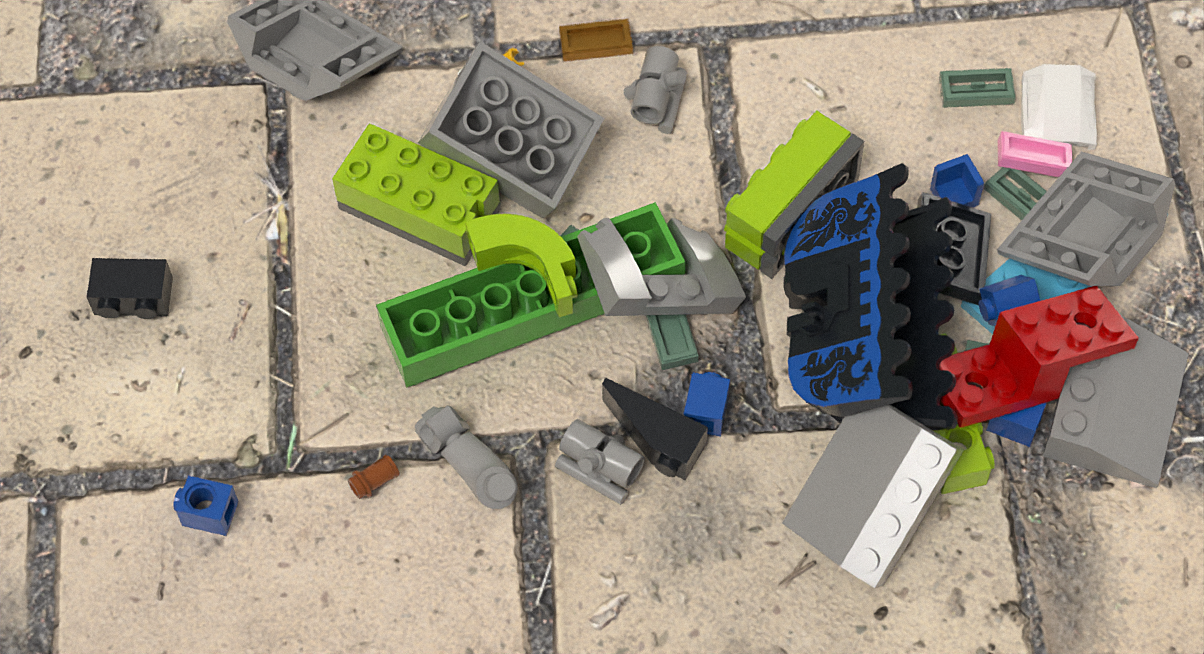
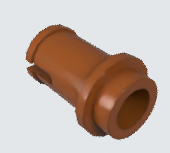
[347,454,400,499]

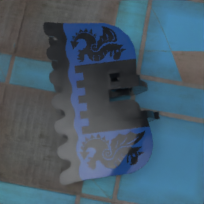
[783,163,957,430]

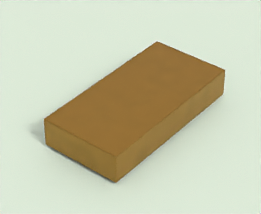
[559,18,633,62]

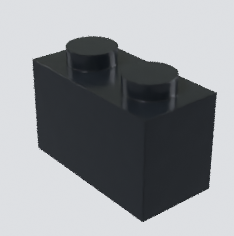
[87,258,173,319]

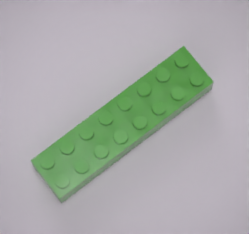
[376,202,685,388]

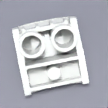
[1021,64,1097,150]

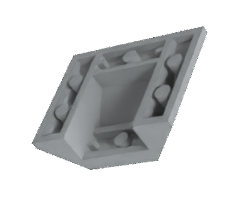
[227,0,403,101]
[997,151,1175,286]

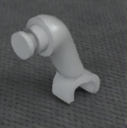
[415,405,518,509]

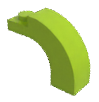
[465,214,578,317]

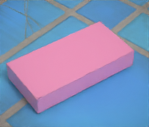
[998,131,1072,177]

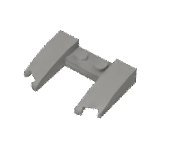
[577,218,746,316]

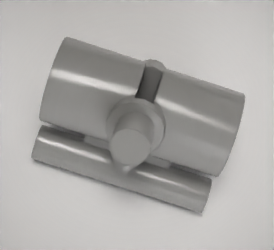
[624,46,687,134]
[555,419,645,505]

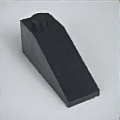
[602,378,708,480]

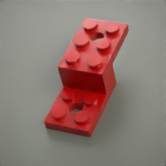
[939,286,1139,428]

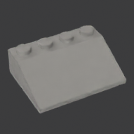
[418,41,604,219]
[1042,315,1189,488]
[782,405,964,588]

